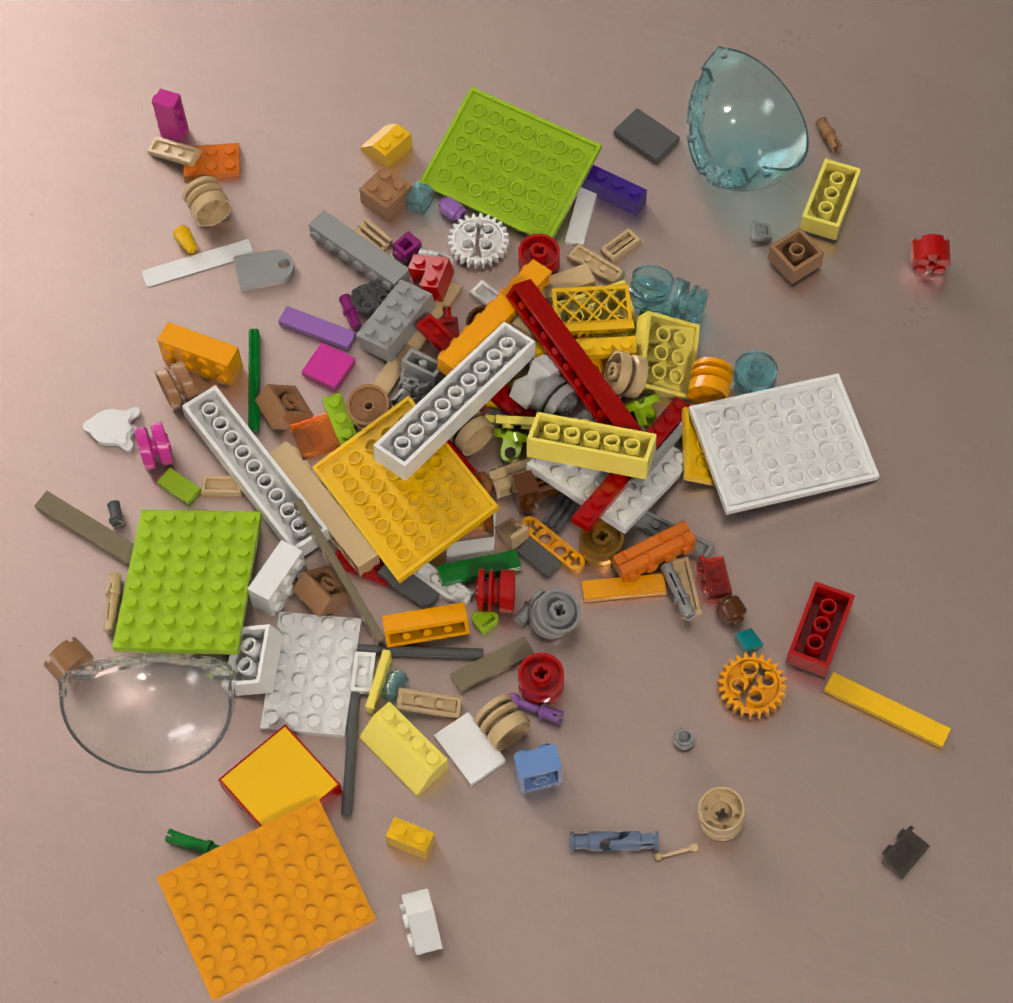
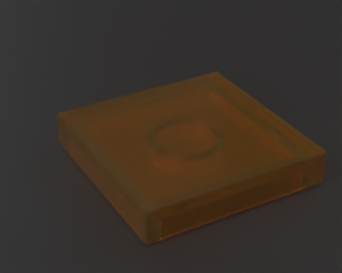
[290,413,340,460]

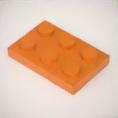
[184,143,240,181]

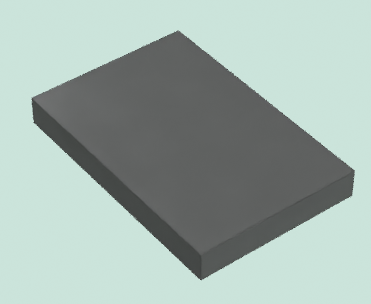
[613,108,680,163]

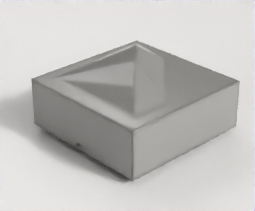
[750,221,772,243]

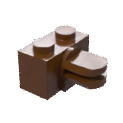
[511,470,559,515]

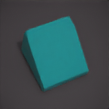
[734,628,764,654]

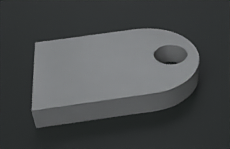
[234,250,294,293]

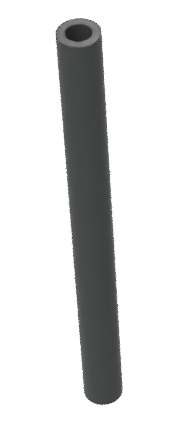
[357,644,484,659]
[341,692,360,817]

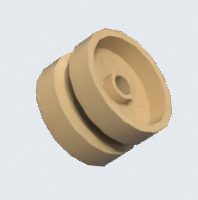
[603,350,648,399]

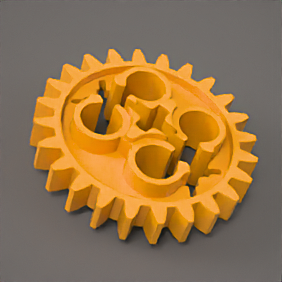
[717,652,787,720]

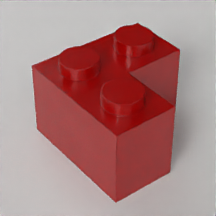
[408,254,455,302]

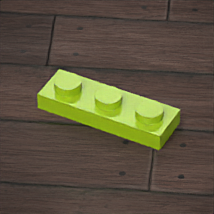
[322,392,357,446]

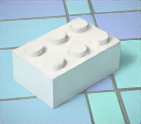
[247,540,307,617]
[224,624,283,696]

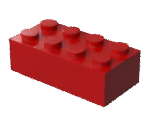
[786,581,855,677]

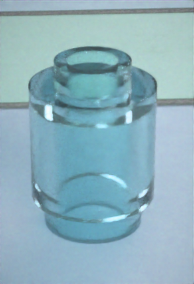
[382,669,409,703]

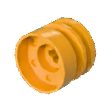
[687,357,734,404]

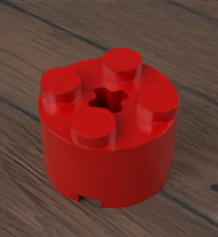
[911,234,951,274]

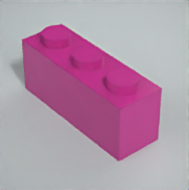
[152,88,189,143]

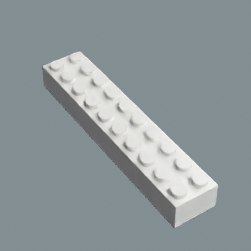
[373,322,535,481]
[182,385,330,556]

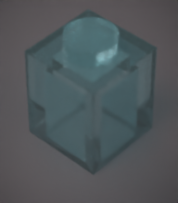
[406,181,434,216]

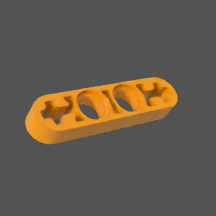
[521,516,585,574]

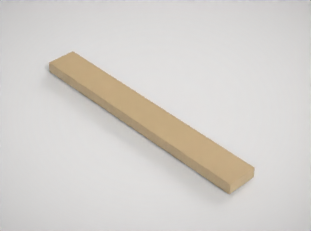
[373,281,462,397]

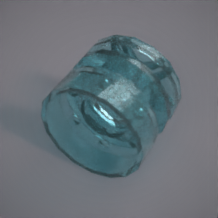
[661,277,709,324]

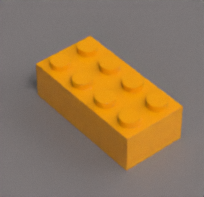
[157,322,243,386]

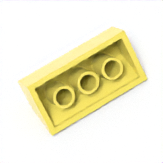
[359,702,449,797]

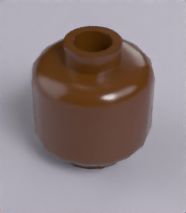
[716,594,747,626]

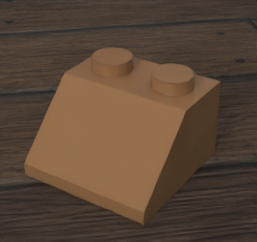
[255,384,313,430]
[292,566,349,617]

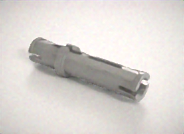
[660,562,696,621]

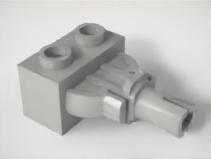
[391,348,445,406]

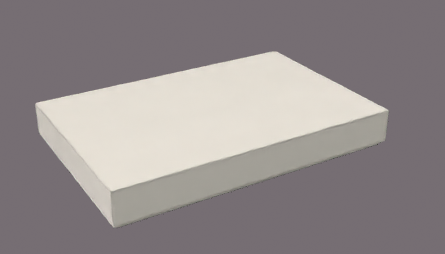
[434,712,506,787]

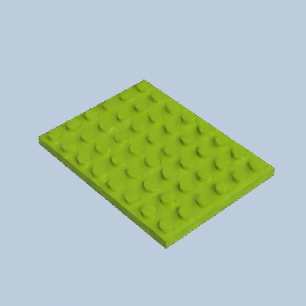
[419,86,603,239]
[112,509,262,655]

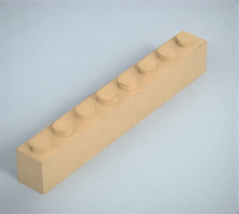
[269,441,380,577]

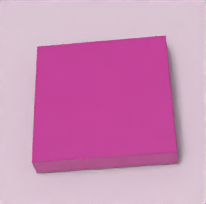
[301,342,355,391]

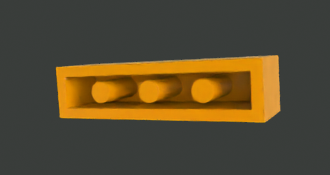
[382,602,470,648]

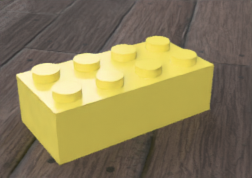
[800,158,861,240]

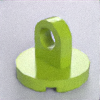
[624,392,660,429]
[493,427,529,463]

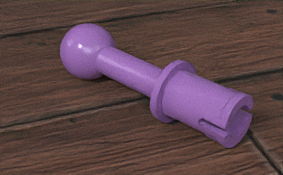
[509,692,564,724]

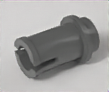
[107,500,125,527]

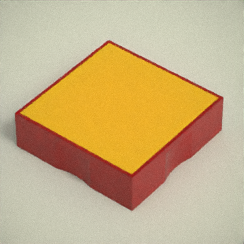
[218,724,343,828]

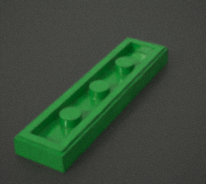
[437,549,522,587]

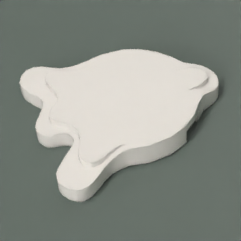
[83,407,141,452]

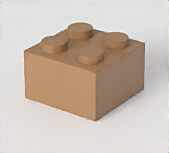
[359,166,413,222]
[768,227,824,284]

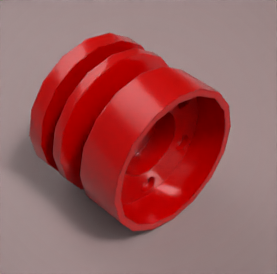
[475,569,515,613]

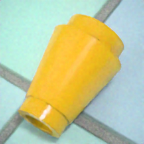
[173,225,198,254]

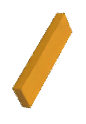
[581,573,666,602]

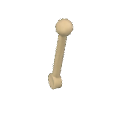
[654,843,699,860]

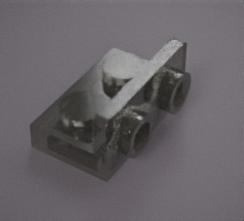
[881,825,930,880]

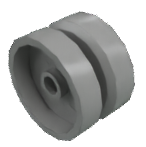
[530,373,579,417]
[529,588,581,640]

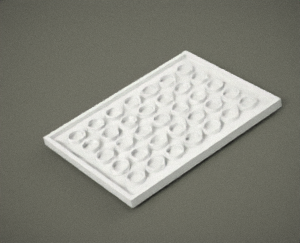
[688,373,880,515]

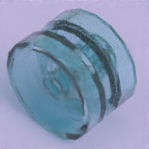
[629,265,674,312]
[732,350,778,395]

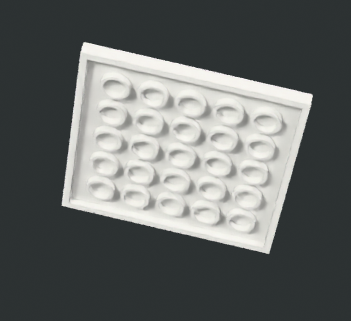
[526,407,683,534]

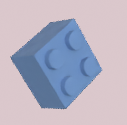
[513,744,562,793]

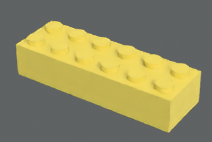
[527,412,657,480]

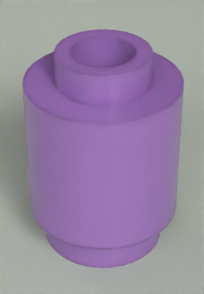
[438,196,467,222]

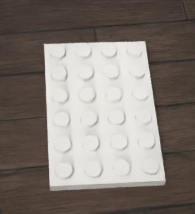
[260,612,362,738]

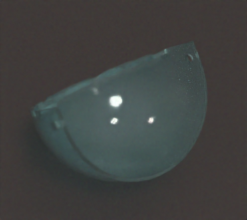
[686,46,809,192]

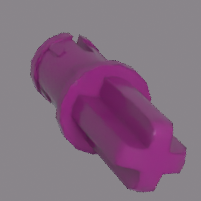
[339,294,362,330]

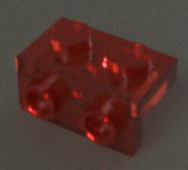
[696,554,732,600]

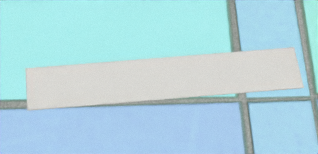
[142,239,254,287]

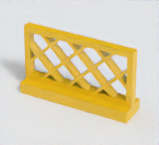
[551,284,635,336]

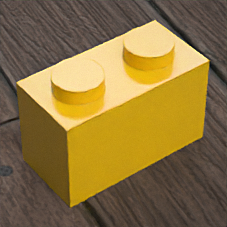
[385,817,436,860]

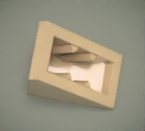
[495,518,529,550]

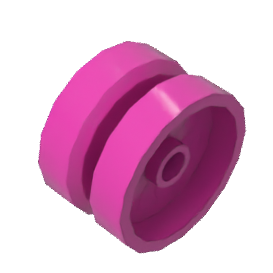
[134,421,174,471]

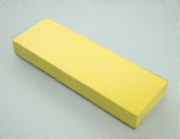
[365,649,392,716]

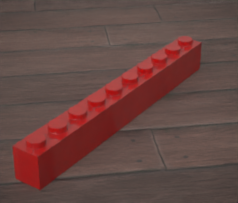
[506,279,644,432]

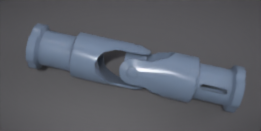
[570,831,659,851]

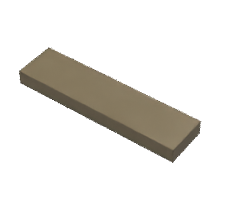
[450,637,534,693]

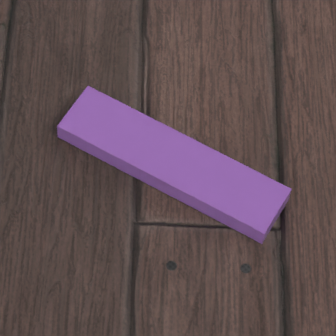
[278,306,356,351]

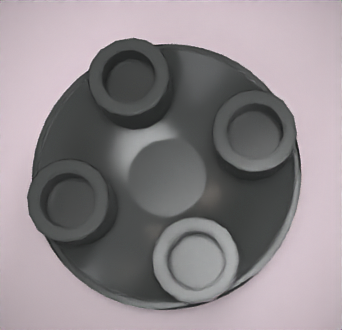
[351,281,388,314]

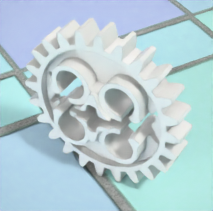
[448,213,509,269]

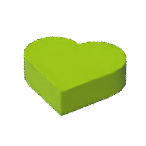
[471,610,499,636]

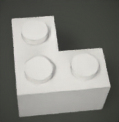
[509,354,561,410]
[399,888,443,955]

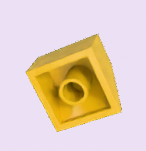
[360,124,412,168]

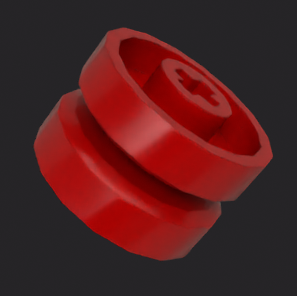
[518,234,560,275]
[518,653,564,706]

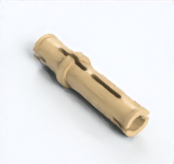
[103,572,122,634]

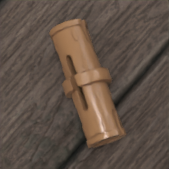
[816,117,842,152]

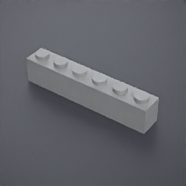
[309,210,411,291]

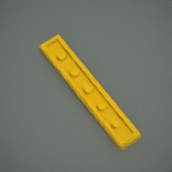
[824,672,951,749]

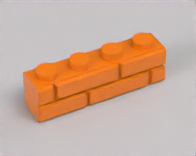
[611,520,696,583]

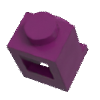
[392,231,422,264]

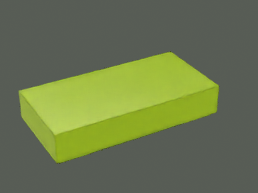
[157,468,201,505]

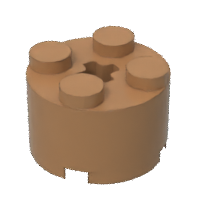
[44,637,94,687]

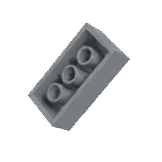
[356,279,436,363]

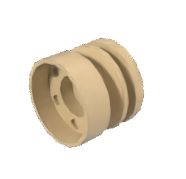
[183,176,232,227]
[449,411,495,456]
[474,694,531,751]
[698,787,745,842]

